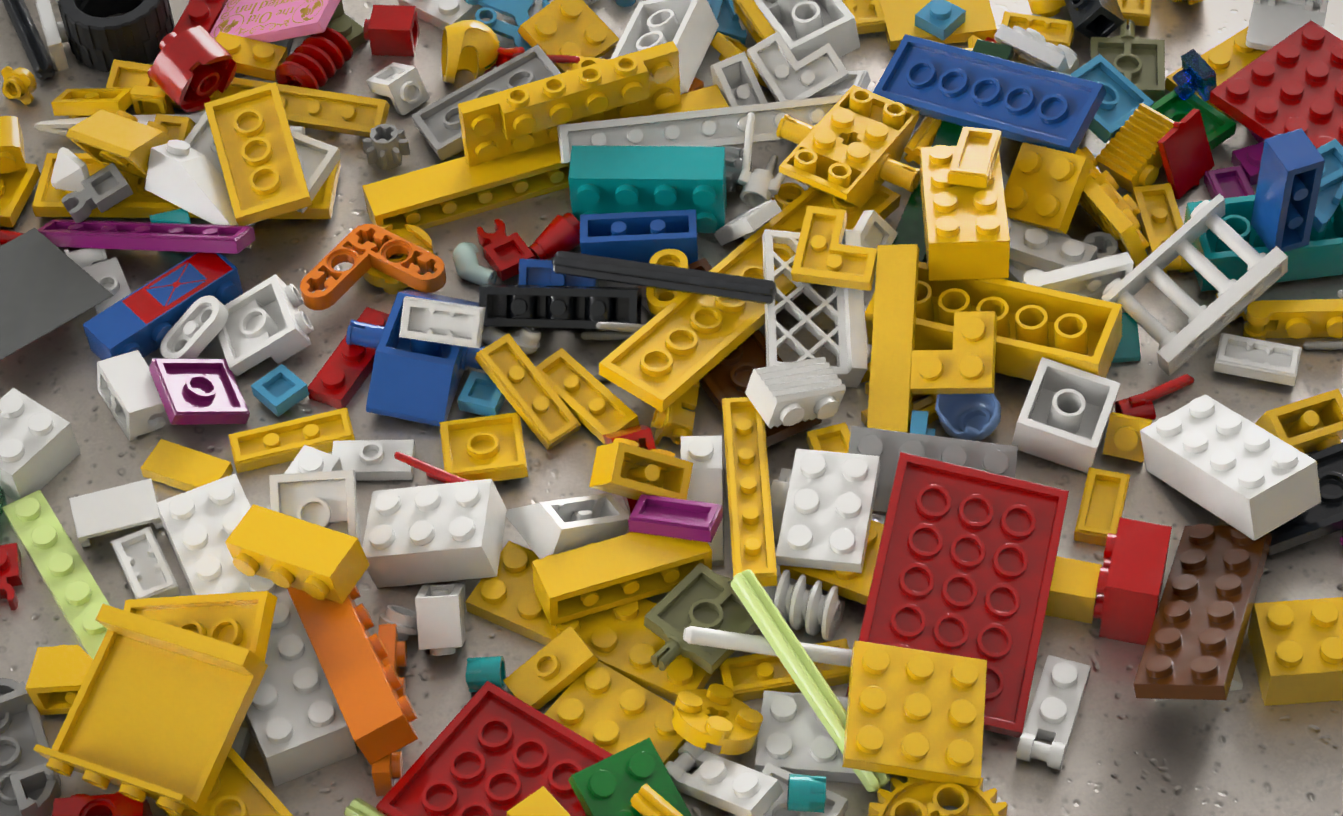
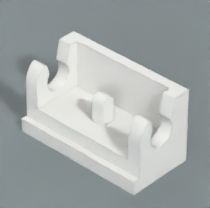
[97,350,166,442]
[69,478,164,548]

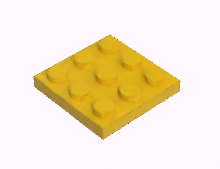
[842,640,987,787]

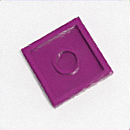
[149,359,250,425]

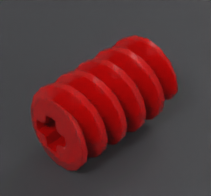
[275,27,353,90]

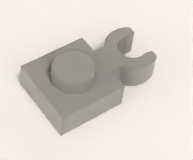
[61,163,134,223]

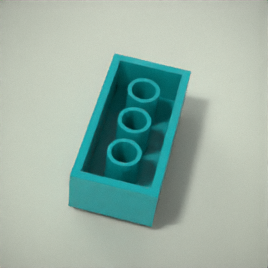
[568,146,727,233]
[1184,195,1343,292]

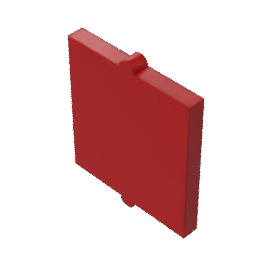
[1157,109,1215,199]

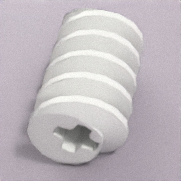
[763,569,845,641]

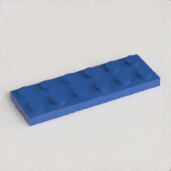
[873,34,1107,154]

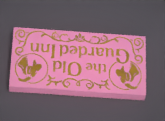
[210,0,340,43]

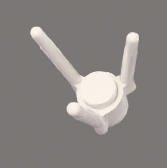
[738,112,799,208]

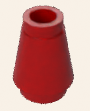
[529,212,580,260]

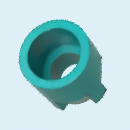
[465,656,506,692]
[787,774,826,813]

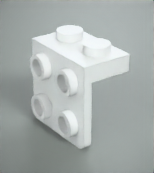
[1245,0,1329,51]

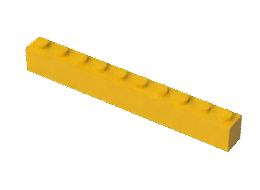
[362,84,729,230]

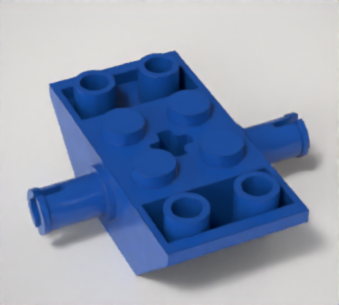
[346,289,486,427]

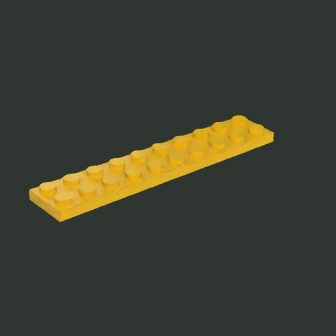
[599,185,901,412]

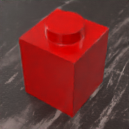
[364,5,420,57]

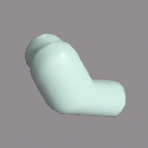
[453,242,497,286]

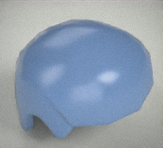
[935,393,1002,441]

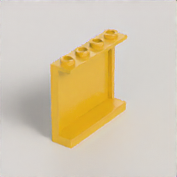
[33,604,268,815]

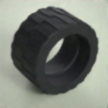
[58,0,175,72]

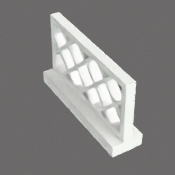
[762,229,868,388]

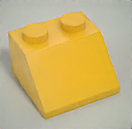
[66,109,173,180]

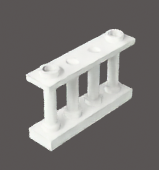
[1101,193,1288,377]

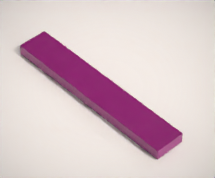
[38,219,256,254]

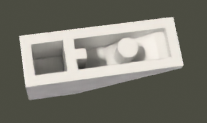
[145,140,256,226]
[681,435,724,565]

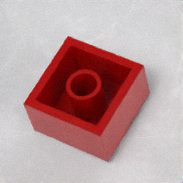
[1093,517,1172,646]

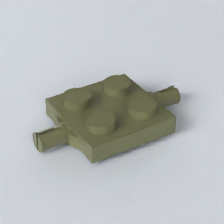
[1090,19,1165,101]
[644,562,758,674]

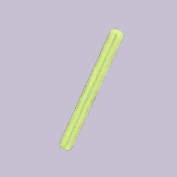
[731,569,890,793]

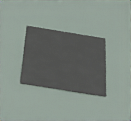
[0,228,114,360]

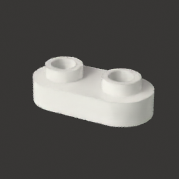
[160,295,228,359]

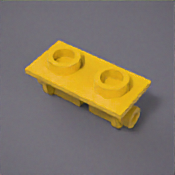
[651,381,700,446]

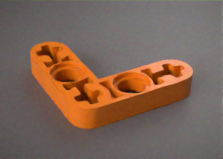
[300,224,446,310]

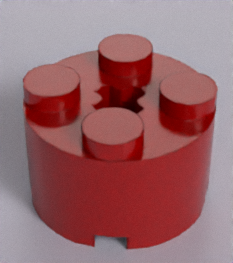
[148,25,237,113]

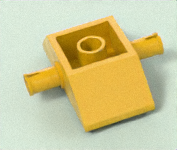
[776,85,920,208]

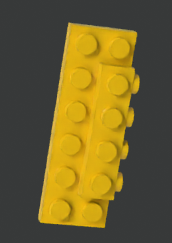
[458,41,681,167]
[1075,146,1150,268]

